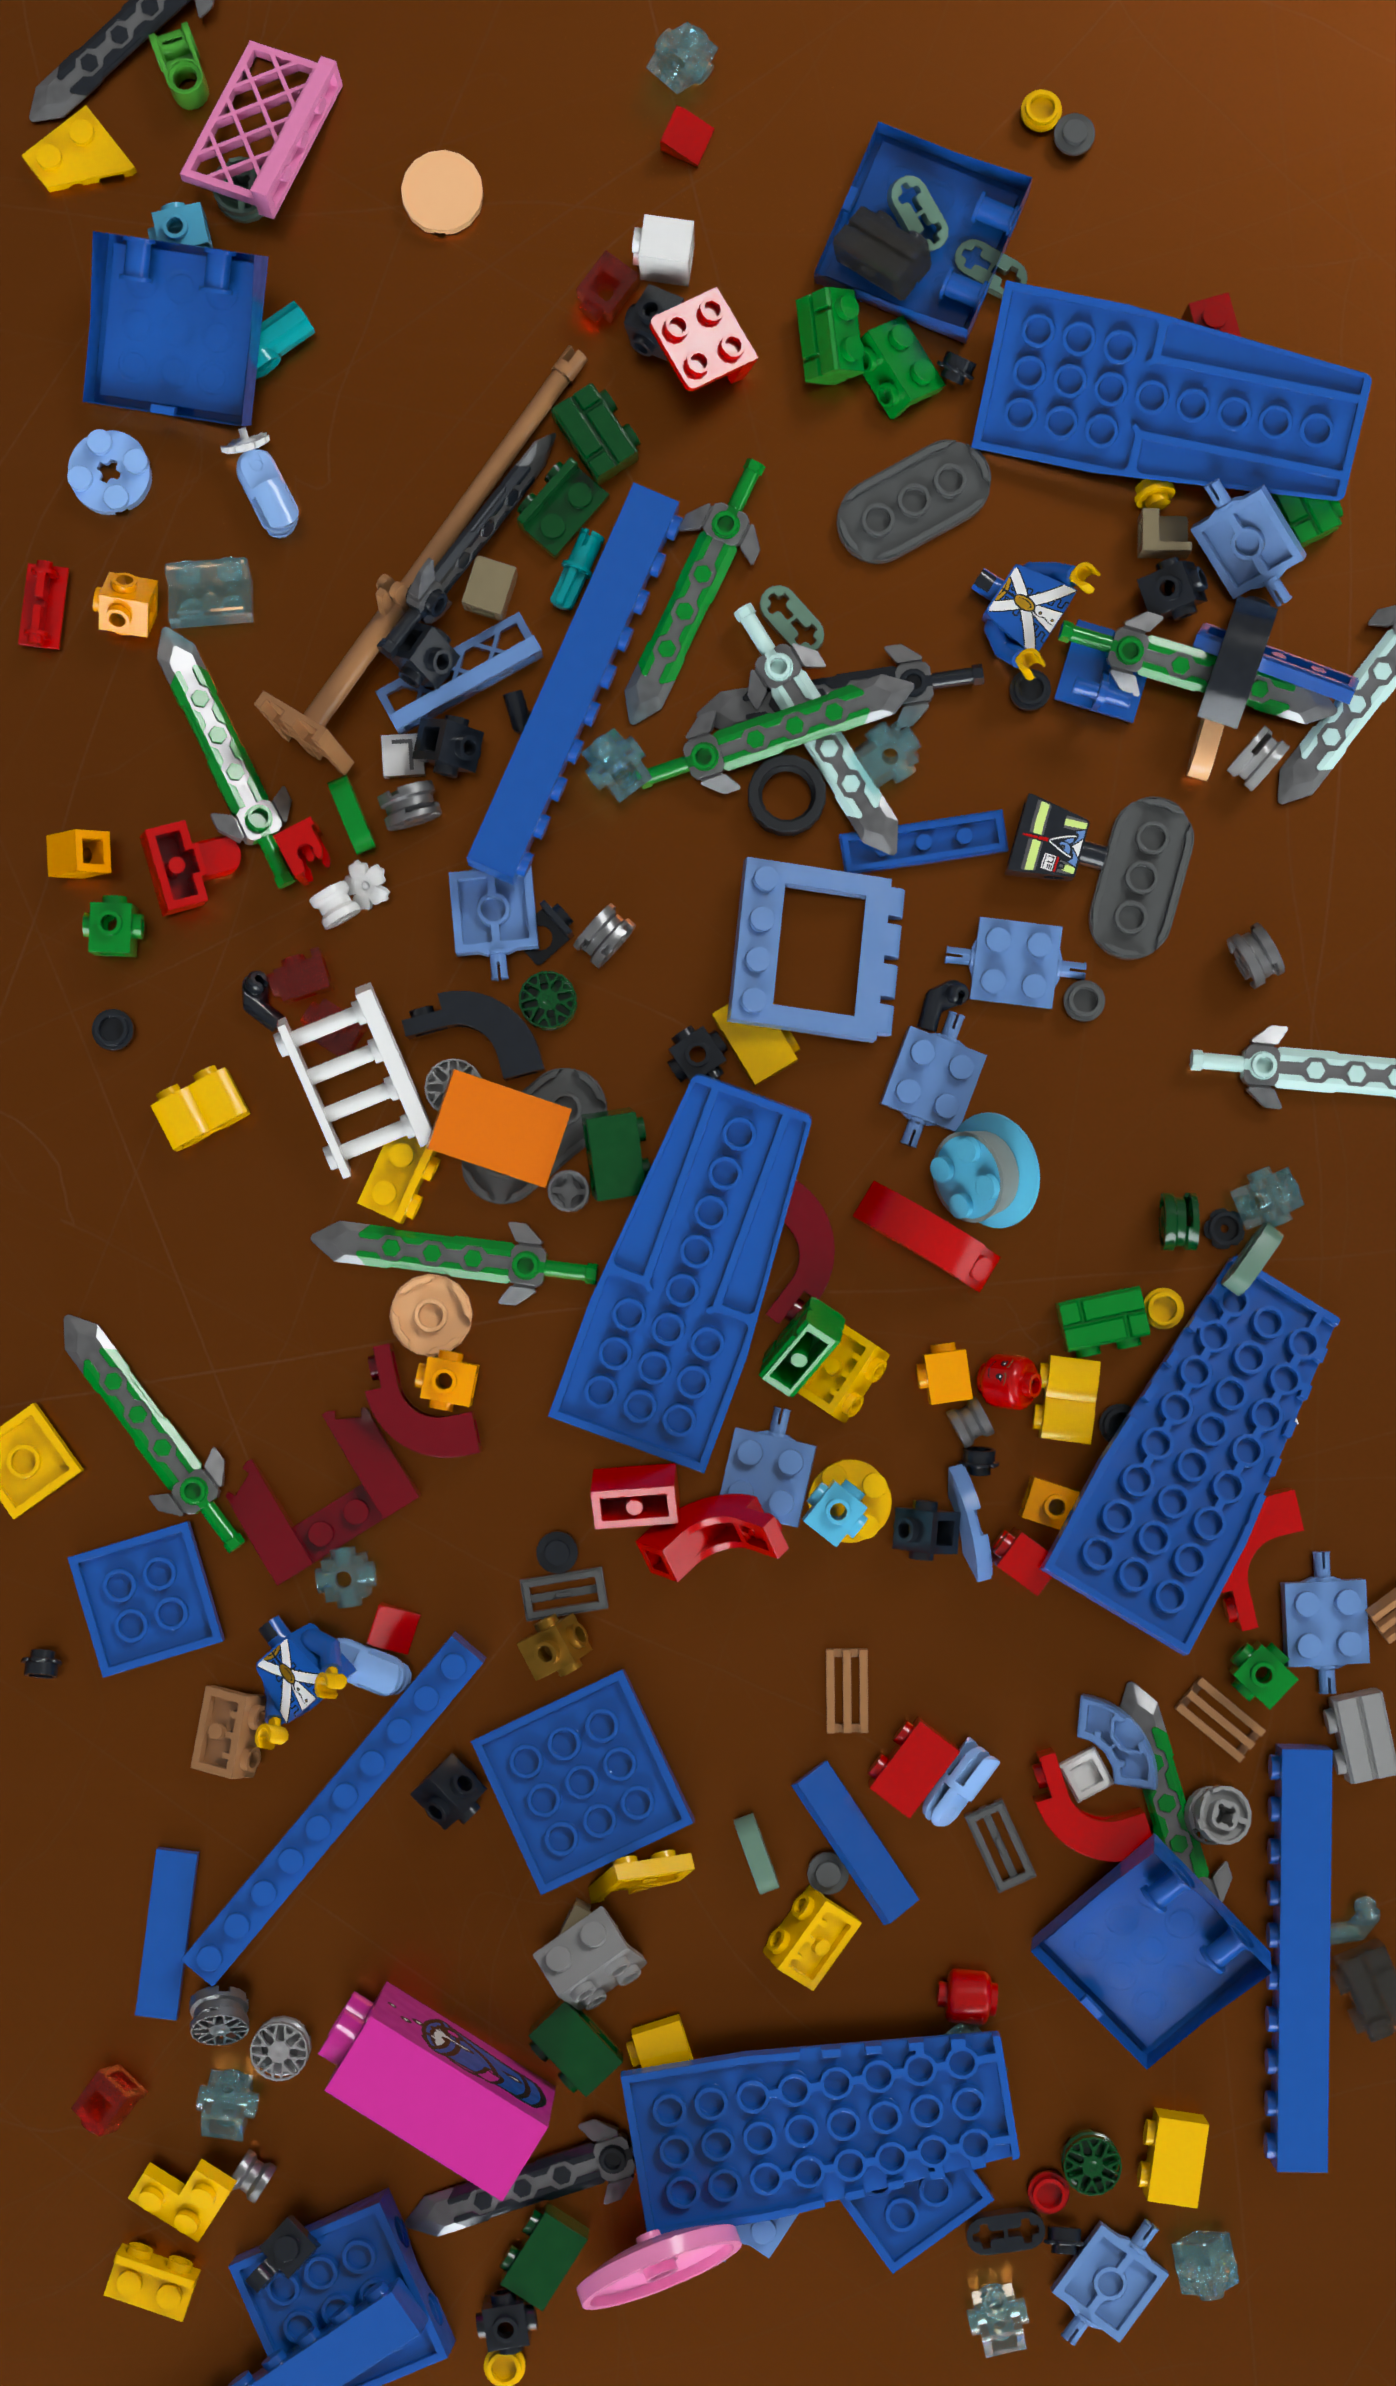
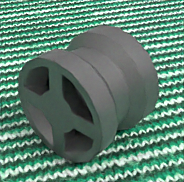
[946,1397,995,1448]
[231,2149,277,2203]

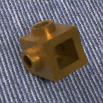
[517,1613,593,1681]

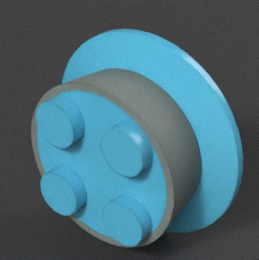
[930,1112,1040,1228]

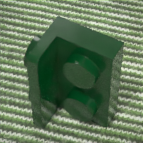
[517,457,610,559]

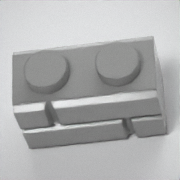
[1323,1688,1396,1784]

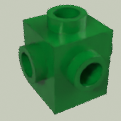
[82,895,145,957]
[1229,1640,1299,1709]

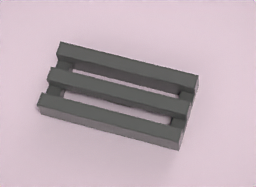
[520,1566,609,1622]
[964,1798,1037,1893]

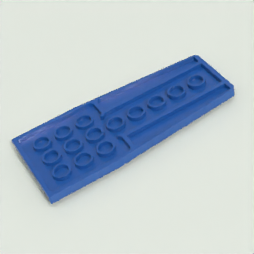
[971,280,1372,501]
[548,1074,812,1473]

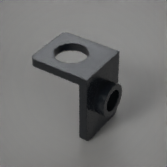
[523,900,574,966]

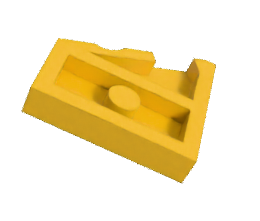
[21,105,137,192]
[588,1850,695,1903]

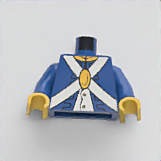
[971,562,1101,681]
[255,1615,357,1750]

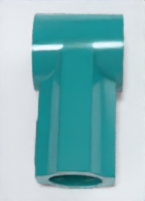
[256,301,316,379]

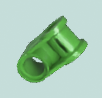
[148,21,209,110]

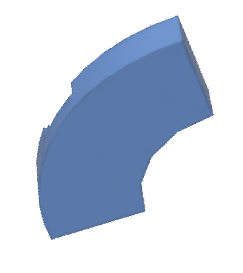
[948,1464,993,1582]
[1077,1693,1158,1790]

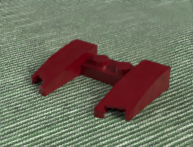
[226,1407,422,1586]

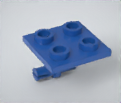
[1054,619,1147,723]

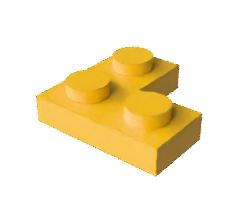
[128,2159,237,2243]

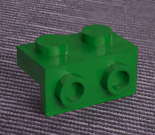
[861,316,946,419]

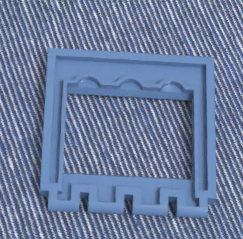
[727,857,905,1043]

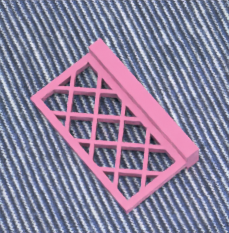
[180,40,343,219]

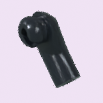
[242,970,285,1032]
[917,980,969,1032]

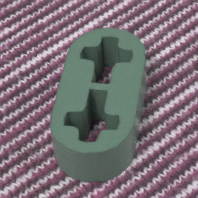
[887,176,949,252]
[955,239,1028,299]
[760,585,824,651]
[1221,1222,1284,1296]
[733,1813,780,1895]

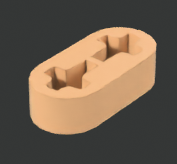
[1186,718,1224,781]

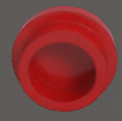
[1027,2170,1070,2214]

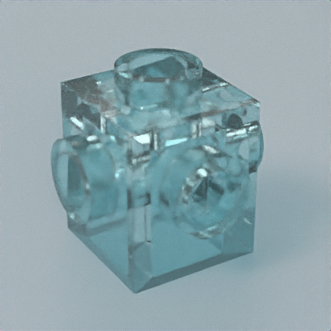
[646,21,719,94]
[854,721,922,788]
[581,728,652,803]
[1230,1165,1305,1230]
[315,1546,377,1608]
[196,2069,259,2142]
[1171,2230,1240,2301]
[966,2283,1030,2358]

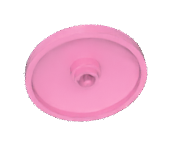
[576,2224,742,2310]

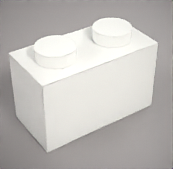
[632,214,695,286]

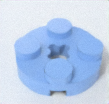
[67,429,152,515]

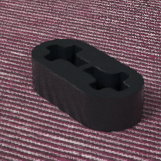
[965,2206,1045,2255]

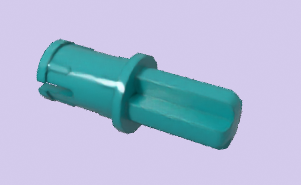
[550,528,605,611]

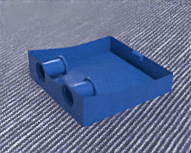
[814,121,1032,344]
[83,231,269,426]
[471,1669,695,1895]
[1031,1833,1272,2069]
[228,2187,456,2386]

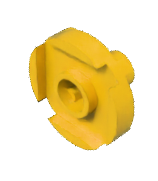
[808,1459,892,1543]

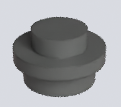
[1054,113,1095,156]
[1063,980,1105,1022]
[807,1852,849,1894]

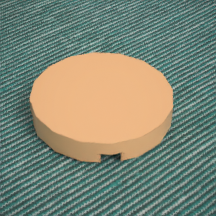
[401,150,483,235]
[389,1274,473,1356]

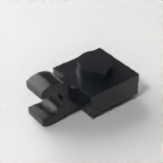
[245,2215,321,2293]

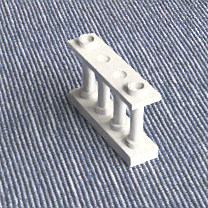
[273,982,433,1179]

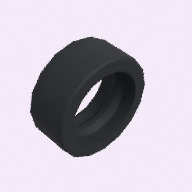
[748,755,826,836]

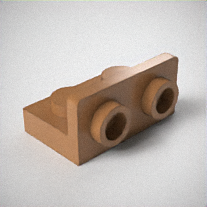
[190,1685,266,1779]

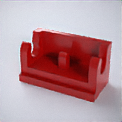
[273,816,331,886]

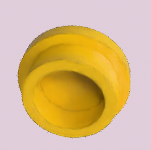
[1021,89,1062,132]
[1134,479,1176,510]
[1144,1288,1184,1329]
[484,2350,526,2386]

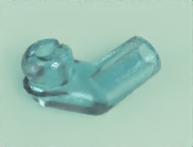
[1330,1896,1381,1945]

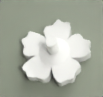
[220,427,270,454]
[344,860,390,910]

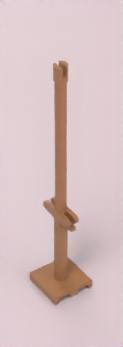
[254,345,588,776]

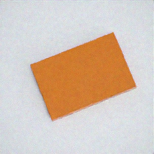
[426,1069,572,1188]

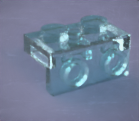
[165,557,254,629]

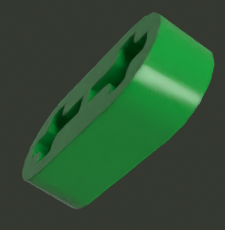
[327,774,376,855]

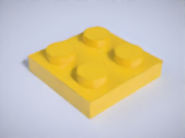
[0,1403,84,1519]

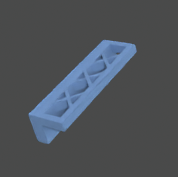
[375,612,544,734]

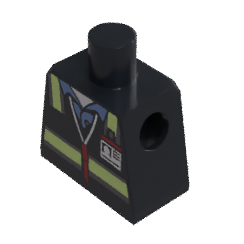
[1004,793,1108,882]

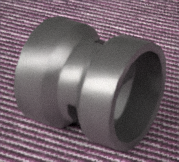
[548,1170,591,1212]

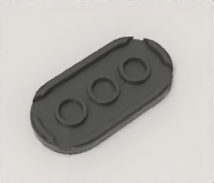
[836,439,991,564]
[1088,796,1194,960]
[462,1068,607,1204]

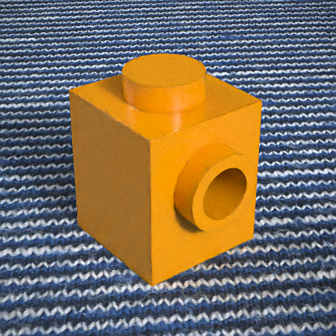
[46,829,111,879]
[916,1342,973,1405]
[1018,1476,1080,1530]

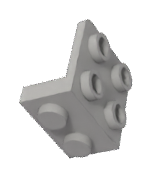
[532,1906,647,2010]

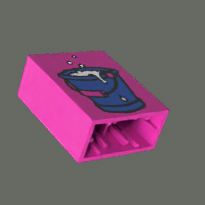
[318,1981,556,2202]

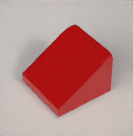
[660,105,715,167]
[366,1602,421,1655]

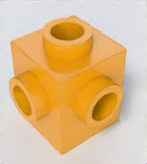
[93,572,158,638]
[415,1349,480,1412]

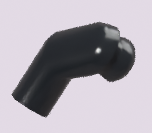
[503,690,532,735]

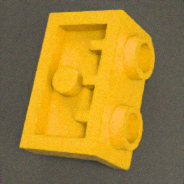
[357,1136,441,1224]
[797,1324,890,1423]
[763,1885,862,1991]
[104,2242,201,2322]

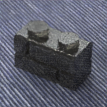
[833,206,932,301]
[1330,1938,1396,2042]

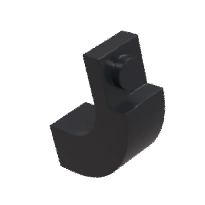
[1197,596,1278,729]
[401,991,546,1081]

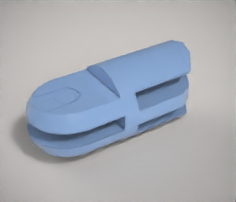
[236,448,299,539]
[336,1638,412,1696]
[922,1737,1000,1826]

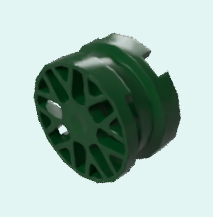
[519,971,577,1031]
[1158,1193,1200,1250]
[1060,2129,1122,2196]

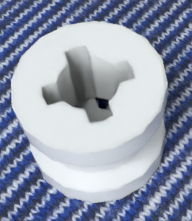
[309,880,361,930]

